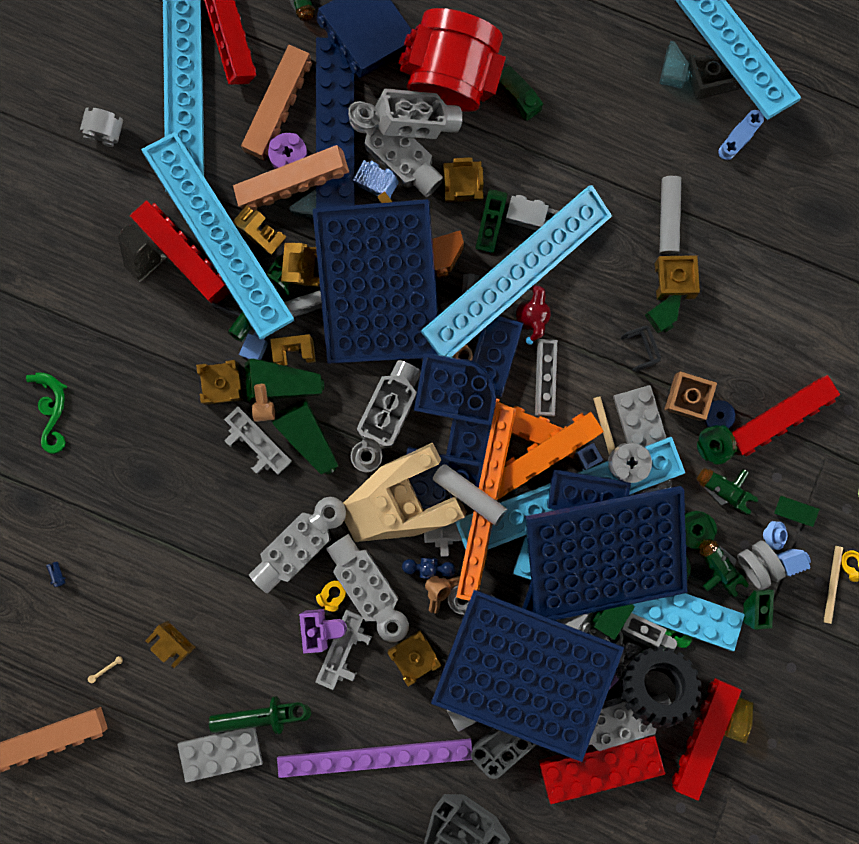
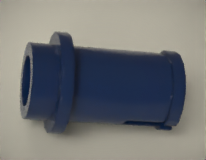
[46,562,66,588]

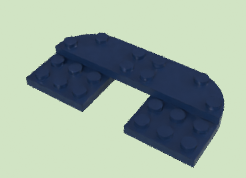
[406,352,496,510]

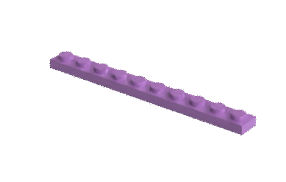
[277,738,472,778]

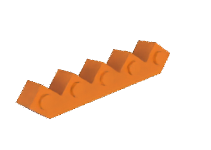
[496,398,576,458]
[498,412,604,499]

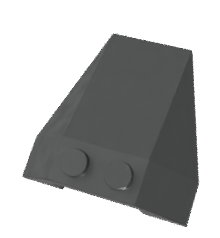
[424,794,510,844]

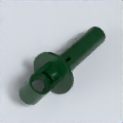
[228,254,289,342]
[209,696,311,735]

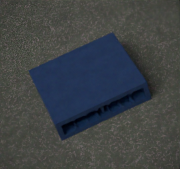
[317,0,412,78]

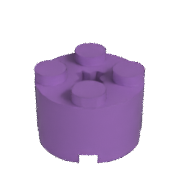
[268,133,309,169]

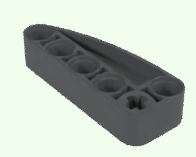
[471,728,536,779]

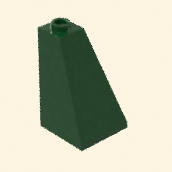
[245,358,324,402]
[272,398,338,475]

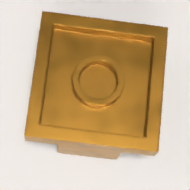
[443,158,483,202]
[145,621,195,668]

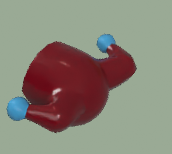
[516,285,551,345]

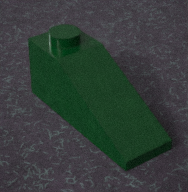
[499,65,543,121]
[475,189,508,253]

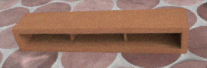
[241,45,312,161]
[233,145,349,211]
[0,707,108,773]

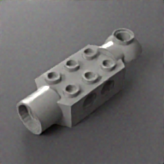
[348,89,462,139]
[349,103,444,197]
[350,360,421,472]
[249,497,346,594]
[326,534,409,642]
[589,693,672,751]

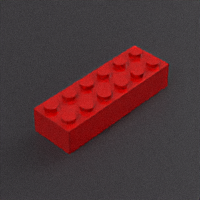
[130,200,230,304]
[538,735,665,804]

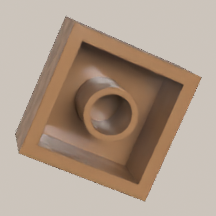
[664,372,717,421]

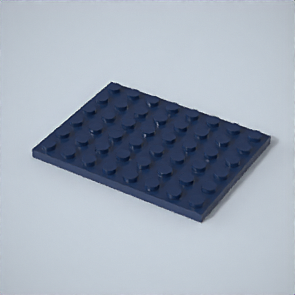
[313,199,438,363]
[525,486,687,620]
[431,589,624,762]

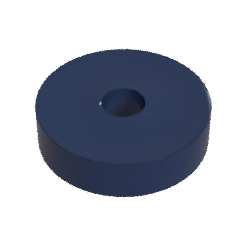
[704,400,735,428]

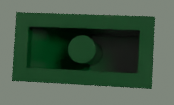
[645,295,681,333]
[743,589,774,630]
[592,604,635,640]

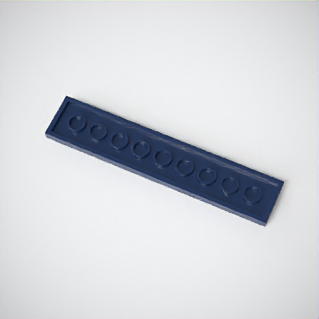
[316,38,354,208]

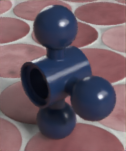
[402,558,456,579]

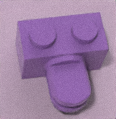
[299,609,347,653]

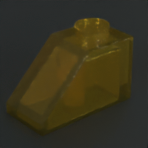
[724,698,753,744]

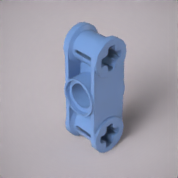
[718,110,764,160]

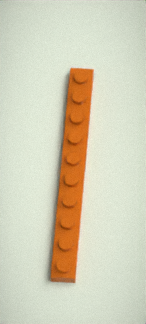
[456,405,516,601]

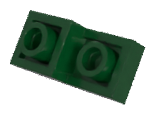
[774,495,820,527]

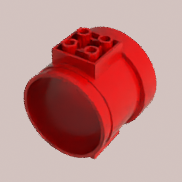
[399,8,506,112]

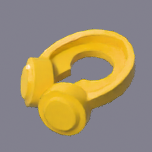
[841,551,859,582]
[316,581,346,612]

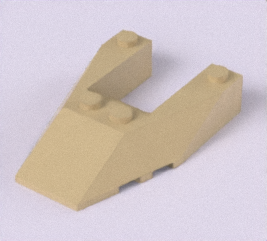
[343,443,467,542]

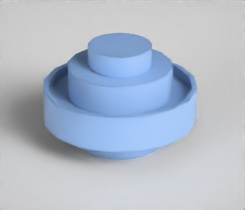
[763,521,787,550]

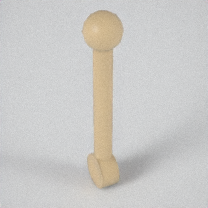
[88,656,123,683]

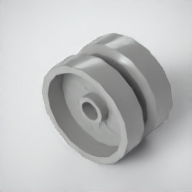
[737,540,786,590]

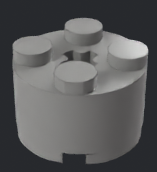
[80,107,123,147]
[608,443,652,483]

